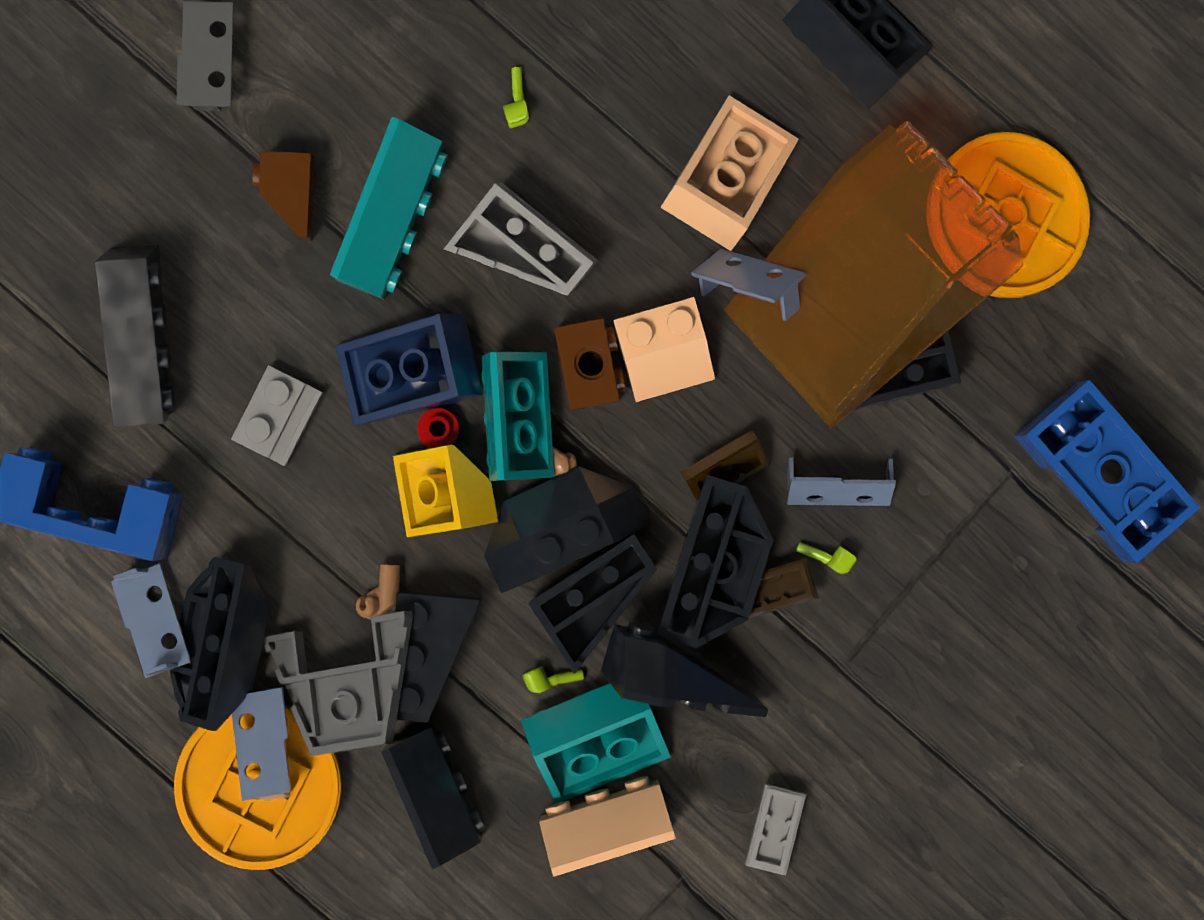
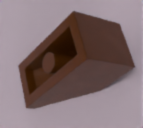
[252,151,315,241]

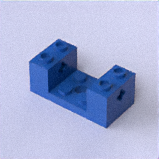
[1014,380,1201,563]
[0,447,184,561]

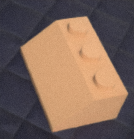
[539,776,676,877]

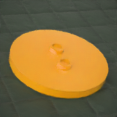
[927,132,1090,298]
[174,706,342,870]

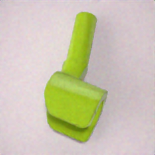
[503,67,529,128]
[796,542,857,574]
[523,666,584,693]

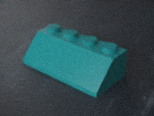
[330,117,448,300]

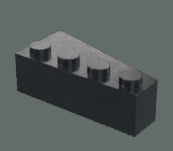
[95,245,176,427]

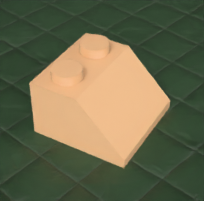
[613,297,715,402]

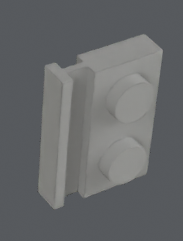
[231,365,323,466]

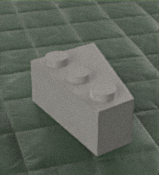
[444,183,598,296]

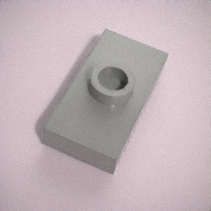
[745,783,806,876]

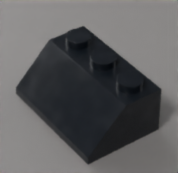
[782,0,933,109]
[381,723,486,869]

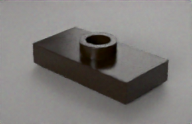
[681,430,771,501]
[749,558,819,619]

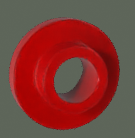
[417,408,459,448]

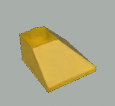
[393,445,498,537]

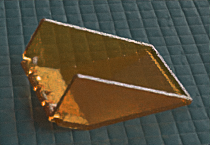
[724,121,1024,429]

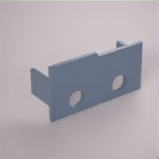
[691,249,806,321]
[787,458,896,506]
[111,564,192,678]
[232,687,291,801]

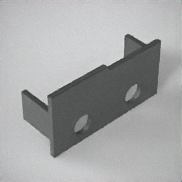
[176,1,234,111]

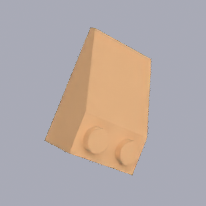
[661,95,799,251]

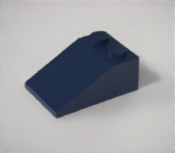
[336,314,483,426]

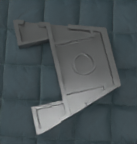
[263,611,413,756]

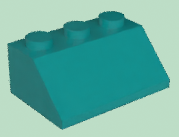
[482,352,554,481]
[521,684,671,803]

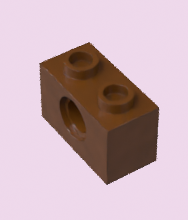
[554,318,626,411]

